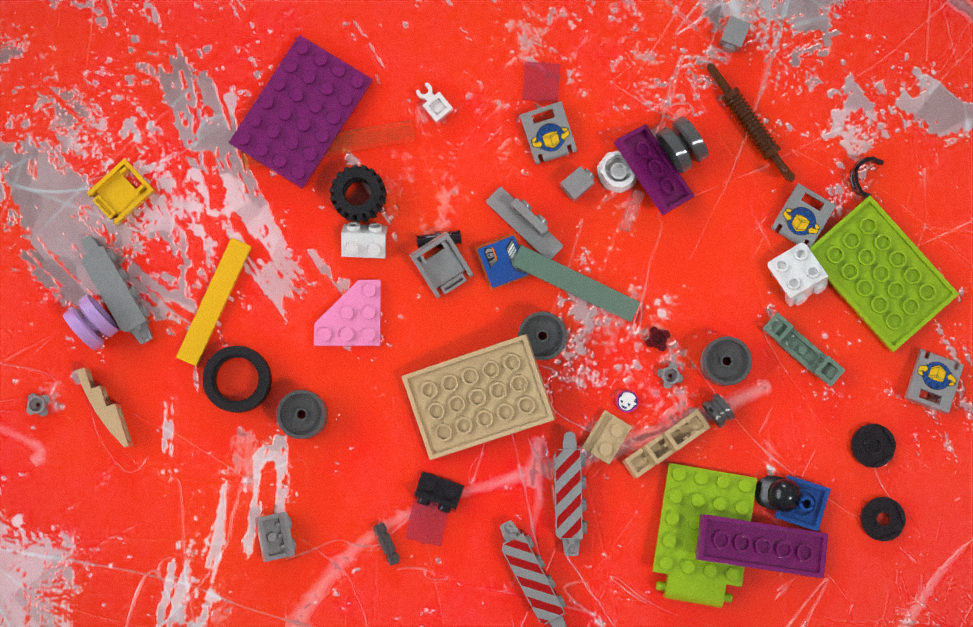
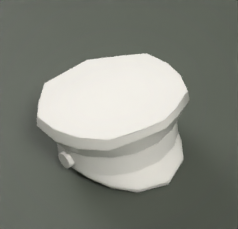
[597,151,637,193]

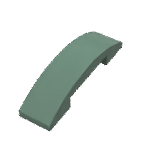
[762,312,845,387]

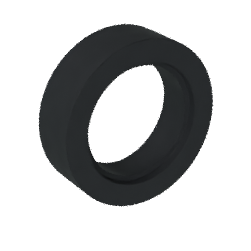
[203,346,272,413]

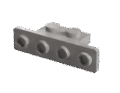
[486,187,563,259]

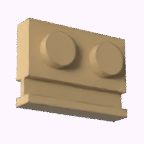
[581,410,632,465]

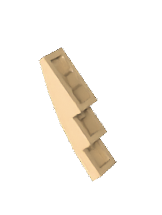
[76,367,134,447]
[622,409,710,480]

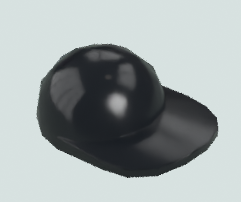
[755,476,800,512]

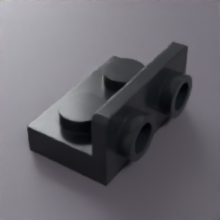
[413,471,464,514]

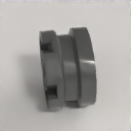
[702,393,735,428]

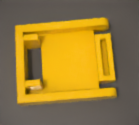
[87,158,156,226]

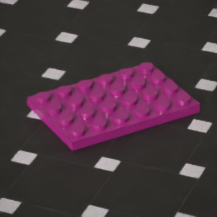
[228,35,373,189]

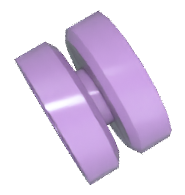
[63,294,120,351]

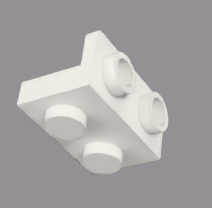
[341,222,387,259]

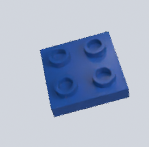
[774,475,831,531]

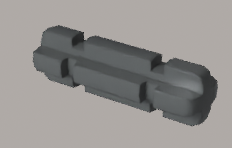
[373,522,400,566]

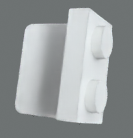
[768,243,828,307]

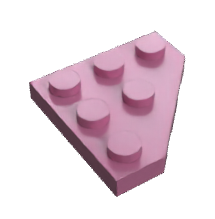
[314,280,381,346]

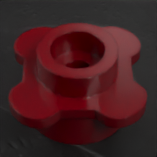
[645,326,670,351]

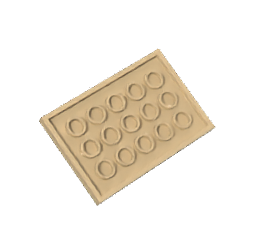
[401,334,556,460]

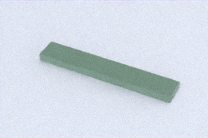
[511,245,640,322]

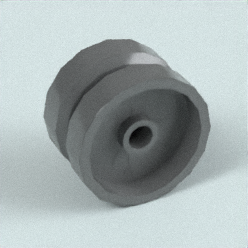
[656,116,709,174]
[518,311,568,361]
[699,336,752,387]
[277,390,328,439]

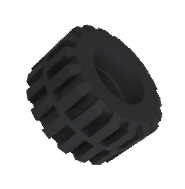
[330,164,387,223]

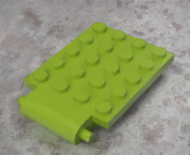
[652,463,757,608]

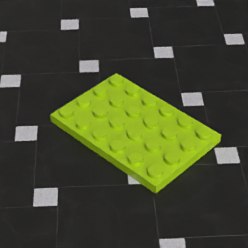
[809,195,959,353]

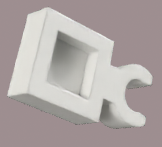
[416,82,453,124]

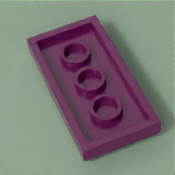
[613,124,694,216]

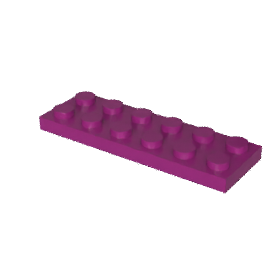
[695,514,828,578]

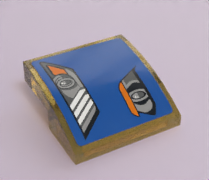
[474,232,532,291]

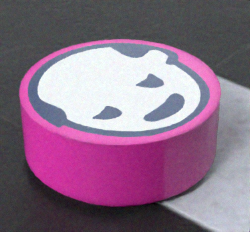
[616,390,638,413]

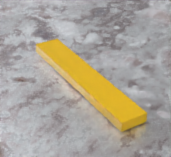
[176,237,252,366]

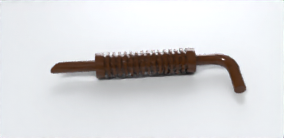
[707,63,795,182]

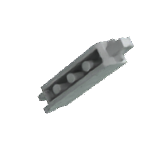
[81,235,154,345]

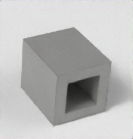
[718,15,751,53]
[560,166,595,202]

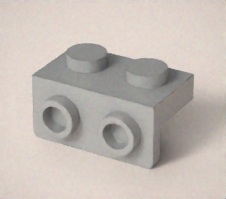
[255,512,296,562]

